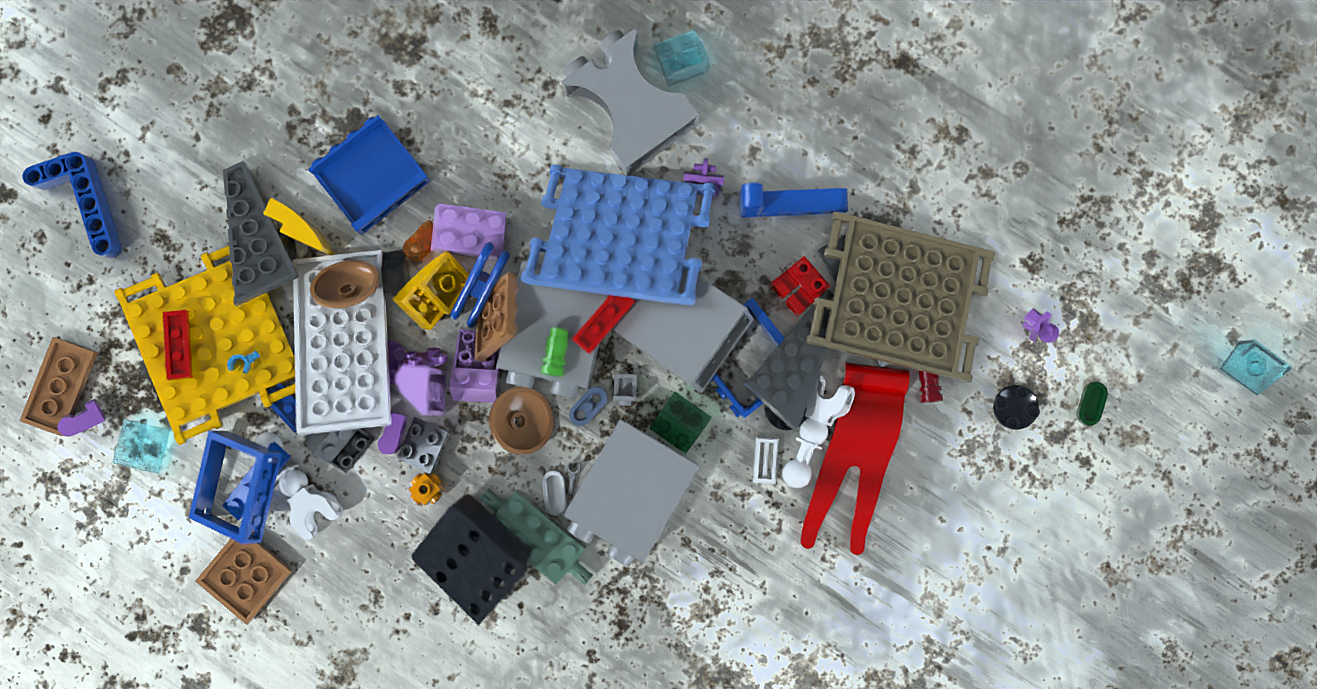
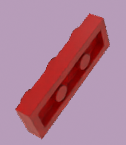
[572,295,635,355]
[162,310,193,381]

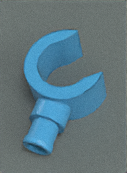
[227,351,260,374]

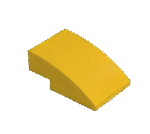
[263,198,335,255]
[392,251,470,331]

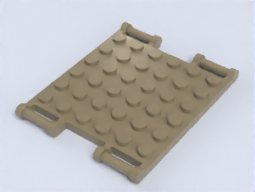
[806,212,996,383]

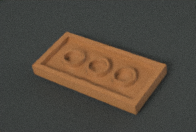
[19,337,98,436]

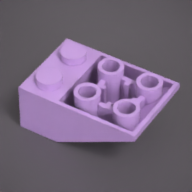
[450,329,501,403]

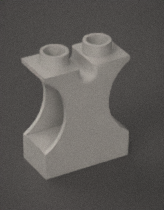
[562,28,699,176]

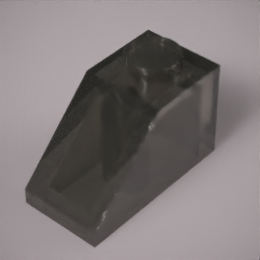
[381,249,410,296]

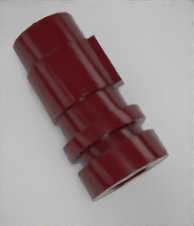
[918,370,943,403]

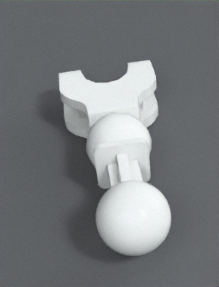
[783,374,855,488]
[254,432,343,540]

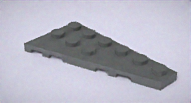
[223,161,299,307]
[744,289,834,431]

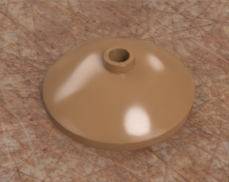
[310,260,379,309]
[489,387,554,455]

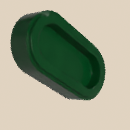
[1076,382,1108,426]

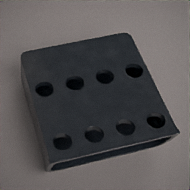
[411,494,532,626]

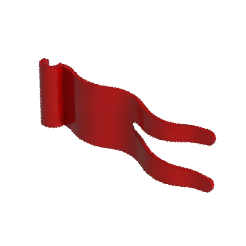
[800,362,910,555]

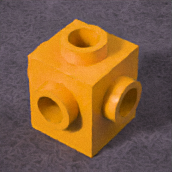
[408,473,445,506]

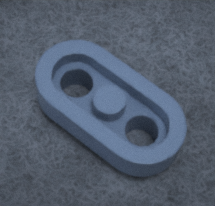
[569,387,608,426]

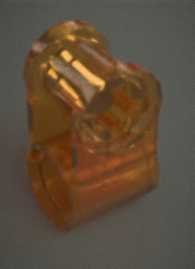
[403,220,433,262]

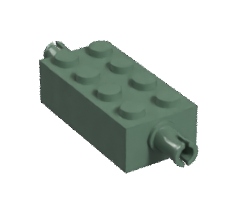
[479,488,594,586]

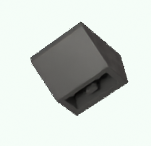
[304,428,375,473]

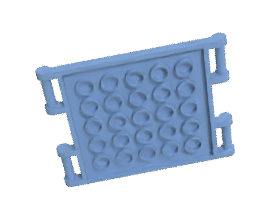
[521,164,716,305]

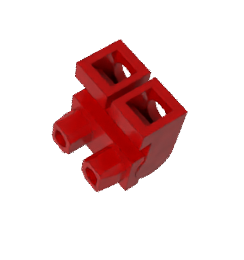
[769,256,831,317]

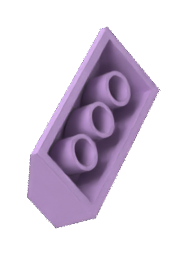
[396,366,446,416]

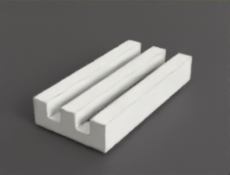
[753,437,779,484]

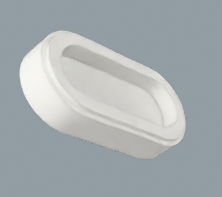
[542,470,567,516]

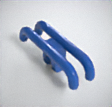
[450,242,510,328]

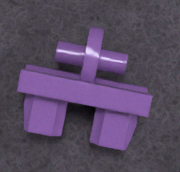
[683,158,724,196]
[1022,308,1059,343]

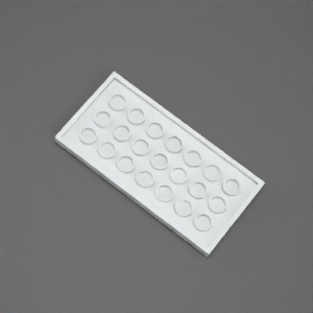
[293,250,391,435]

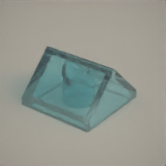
[1220,339,1292,395]

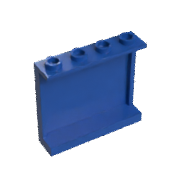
[307,115,431,235]

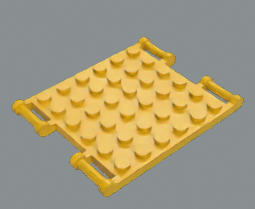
[114,246,296,446]

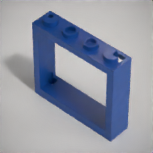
[710,297,784,418]
[189,430,282,544]

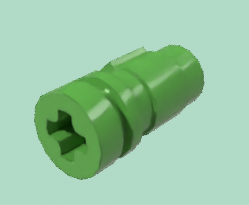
[540,328,569,378]

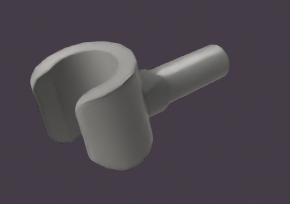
[567,462,581,494]

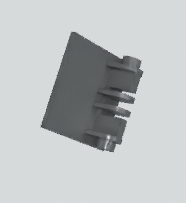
[397,417,450,474]

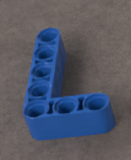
[22,152,121,258]
[739,183,848,218]

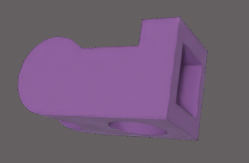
[57,399,106,437]
[378,412,408,454]

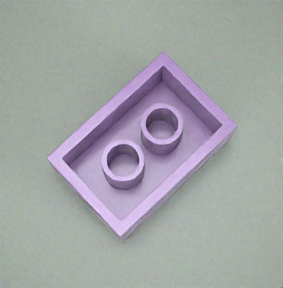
[431,203,506,260]

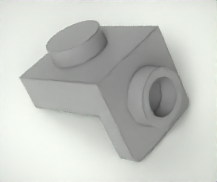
[613,374,637,406]

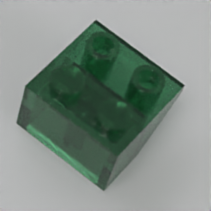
[649,391,712,454]

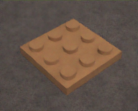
[475,272,518,362]
[195,538,293,625]

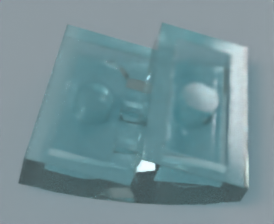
[112,419,171,474]

